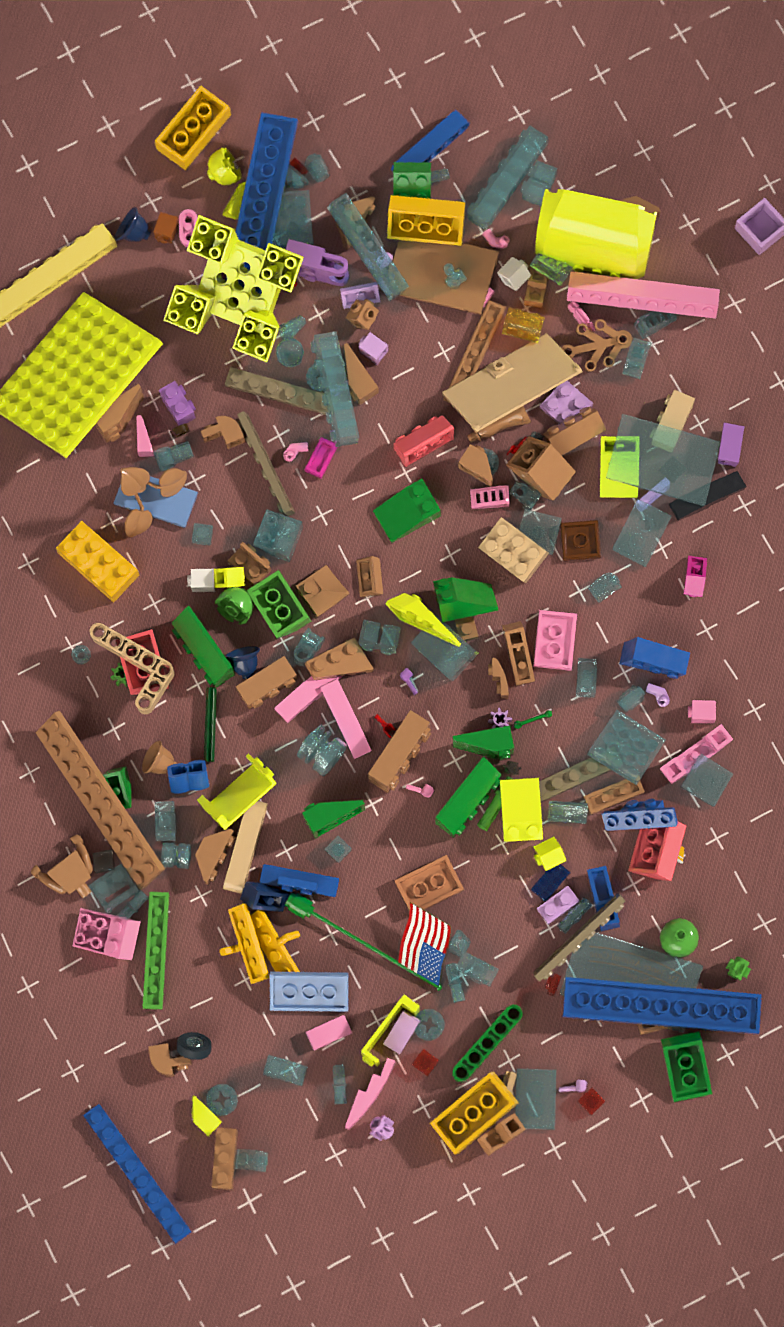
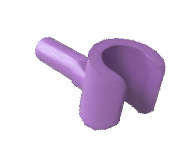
[400,668,418,695]

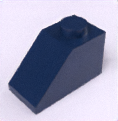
[240,882,289,912]

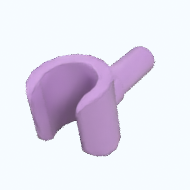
[559,1080,587,1092]

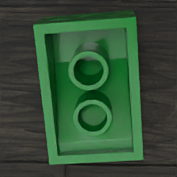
[373,479,441,543]
[433,577,498,622]
[452,726,514,761]
[302,800,365,839]
[661,1032,712,1102]

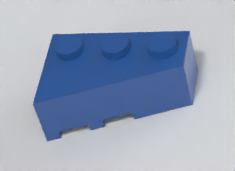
[619,637,690,679]

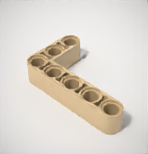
[90,623,174,714]

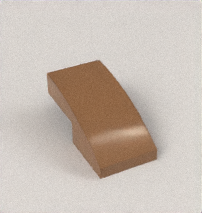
[524,267,549,308]

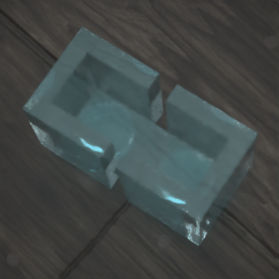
[520,161,557,207]
[359,620,401,655]

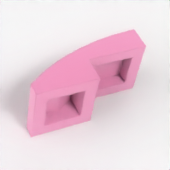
[306,1015,352,1050]

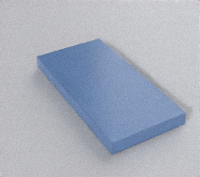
[114,476,198,528]
[270,972,348,1012]

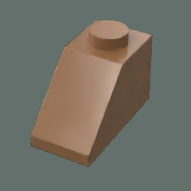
[458,444,493,487]

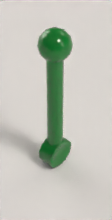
[514,710,552,729]

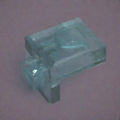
[588,572,622,603]
[235,1149,268,1172]

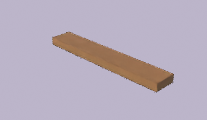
[444,300,506,403]

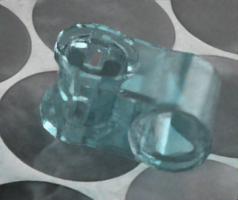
[294,628,325,666]

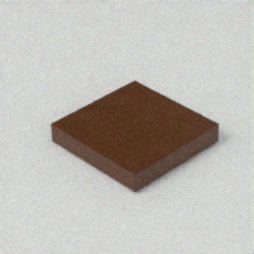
[560,520,601,561]

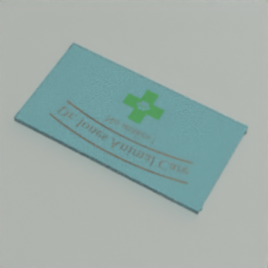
[560,928,703,1033]

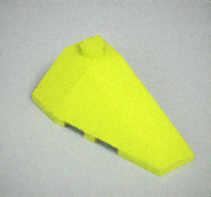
[385,593,461,647]

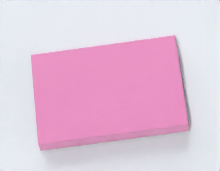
[533,610,577,671]

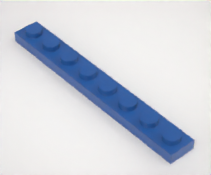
[83,1104,192,1244]

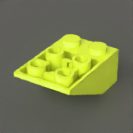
[600,436,639,498]

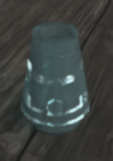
[278,315,306,341]

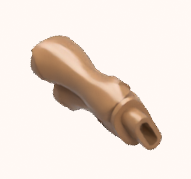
[467,406,531,443]

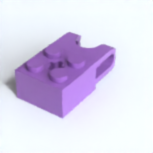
[286,239,349,286]

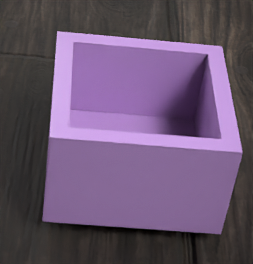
[735,198,784,255]

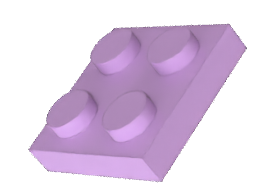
[540,381,593,424]

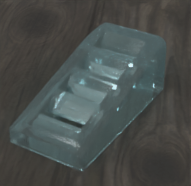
[529,253,573,286]
[634,311,678,339]
[449,930,471,958]

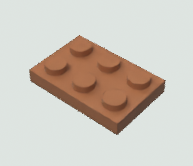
[394,855,464,912]

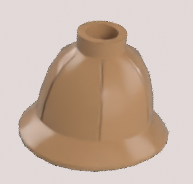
[142,741,177,774]

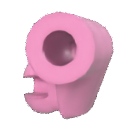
[483,229,510,249]
[283,442,308,462]

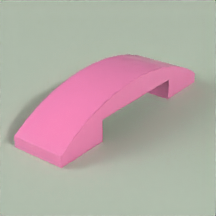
[660,724,733,784]

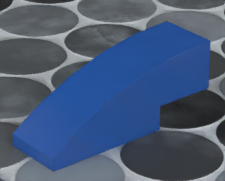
[587,866,620,931]

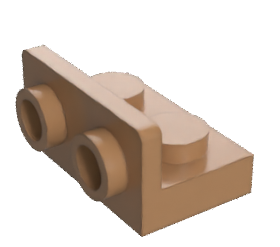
[228,542,271,585]

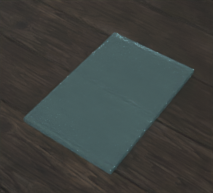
[606,414,721,506]

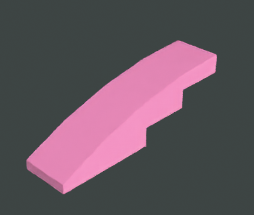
[274,675,344,723]
[320,679,372,759]
[345,1058,395,1130]

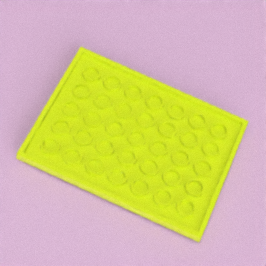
[0,292,163,458]

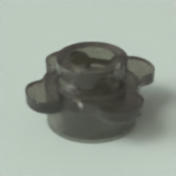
[502,761,521,775]

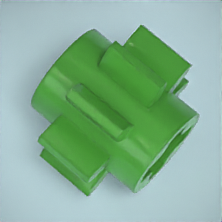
[111,663,127,687]
[726,956,751,981]

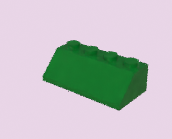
[171,606,235,688]
[435,757,501,838]

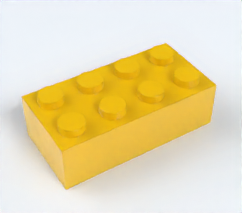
[155,86,231,170]
[387,195,465,246]
[56,521,139,603]
[430,1072,519,1154]

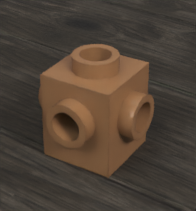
[346,299,379,330]

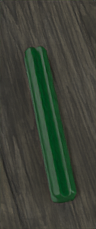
[204,687,217,763]

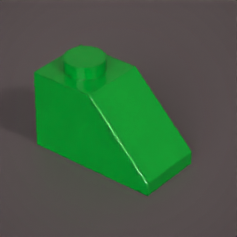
[103,766,131,809]

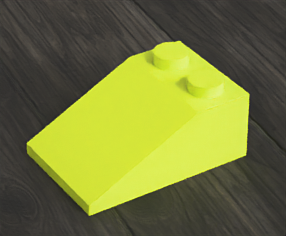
[500,778,543,842]

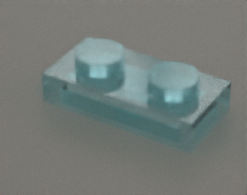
[548,801,588,823]

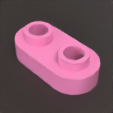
[179,209,198,247]

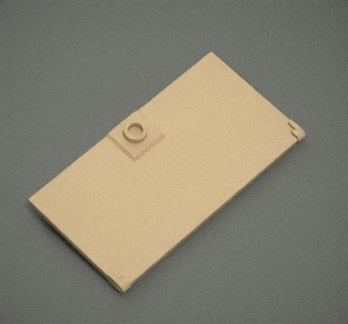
[442,333,582,432]

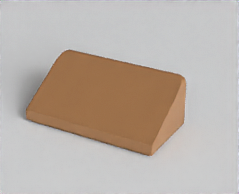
[356,556,383,597]

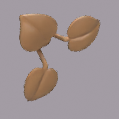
[120,467,187,537]

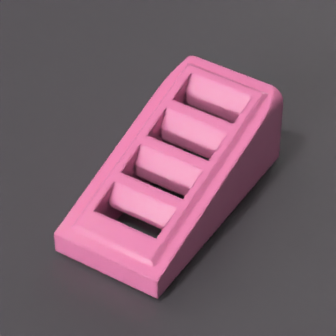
[136,415,154,457]
[470,485,509,509]

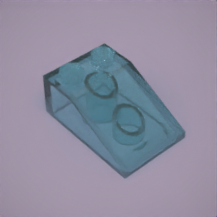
[411,614,479,681]

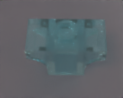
[622,338,652,379]
[155,801,177,841]
[455,951,499,987]

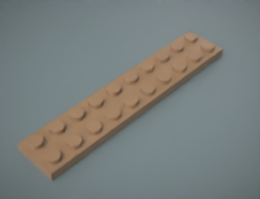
[36,711,165,890]

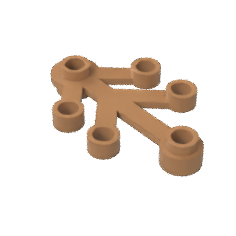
[561,319,632,372]

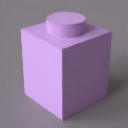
[358,332,388,365]

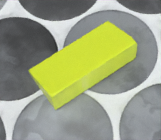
[222,182,246,219]

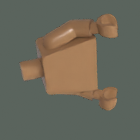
[31,835,93,898]

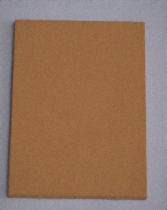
[384,240,499,314]

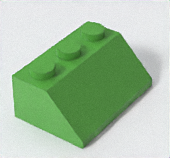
[247,570,311,638]

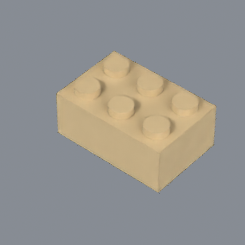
[478,517,549,583]

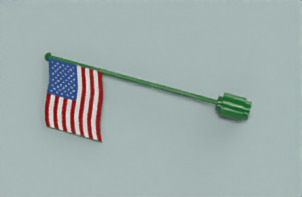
[285,892,451,991]

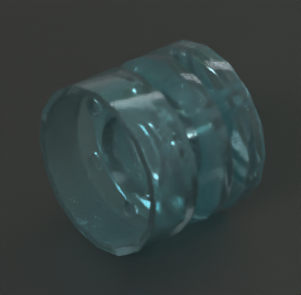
[297,725,347,777]

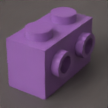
[159,381,196,426]

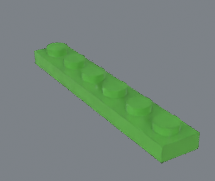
[143,892,169,1010]

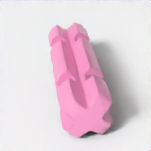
[568,301,595,332]

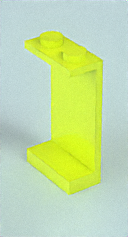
[197,754,277,830]
[361,995,420,1067]

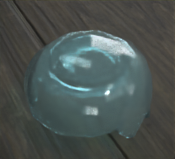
[275,338,304,367]

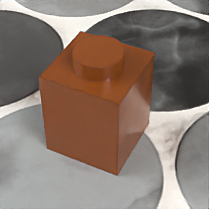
[153,212,179,244]

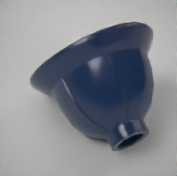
[114,207,151,242]
[225,646,260,680]

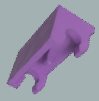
[717,423,744,467]

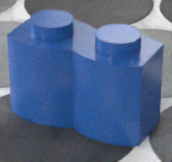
[167,760,210,794]

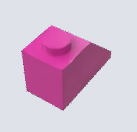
[683,556,707,597]

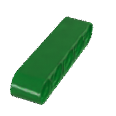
[452,1005,522,1083]

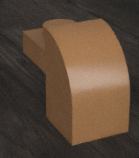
[201,416,245,449]
[148,1043,192,1077]
[477,1113,526,1156]

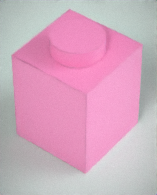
[688,700,716,724]

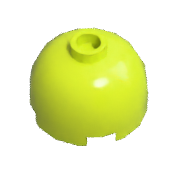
[207,147,242,185]

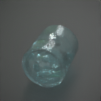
[161,842,191,869]

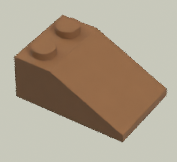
[95,384,144,443]

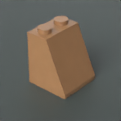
[506,436,576,501]

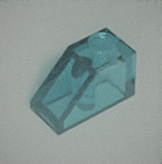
[576,658,597,698]
[263,1055,307,1086]

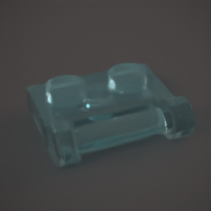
[89,864,140,914]

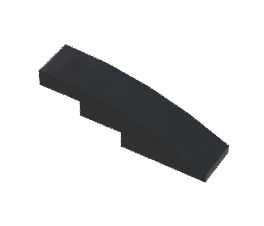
[669,471,747,521]

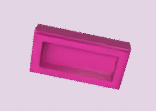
[304,437,338,479]

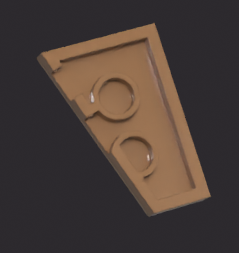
[305,637,374,680]

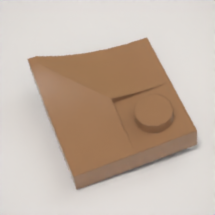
[295,565,350,618]

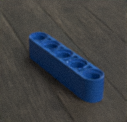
[391,110,470,171]

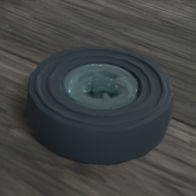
[176,1032,212,1060]

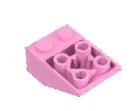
[72,908,140,960]

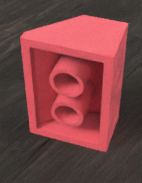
[394,415,454,467]
[115,630,169,695]
[628,822,686,881]

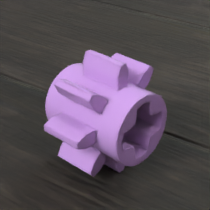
[488,708,512,729]
[370,1115,394,1141]

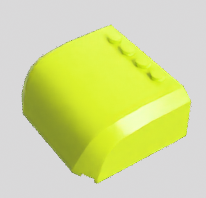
[535,189,657,279]

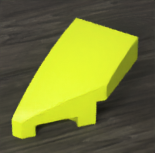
[192,1095,222,1136]

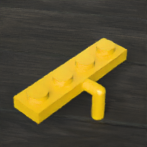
[219,903,270,984]
[250,910,300,972]

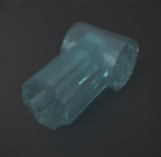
[153,441,194,471]

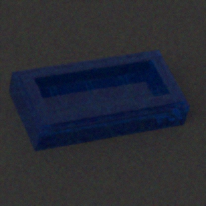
[531,864,571,902]

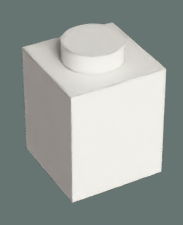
[497,257,531,291]
[187,569,215,592]

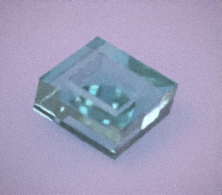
[192,523,213,545]
[325,836,352,863]

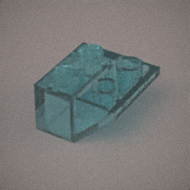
[253,509,303,562]

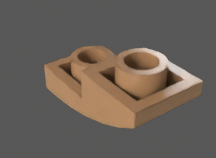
[488,658,509,699]

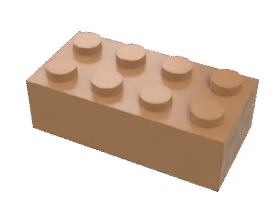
[368,710,431,793]

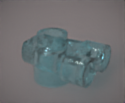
[444,263,467,289]
[509,481,542,512]

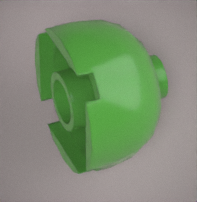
[215,587,254,625]
[660,918,699,957]

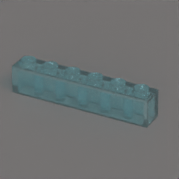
[467,126,548,231]
[327,193,409,301]
[311,331,360,447]

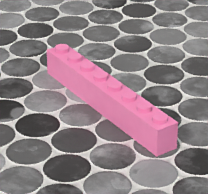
[567,272,720,319]

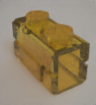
[502,308,545,343]

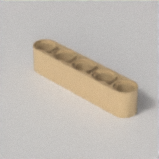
[223,801,268,894]

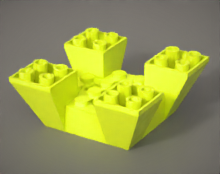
[163,215,304,362]

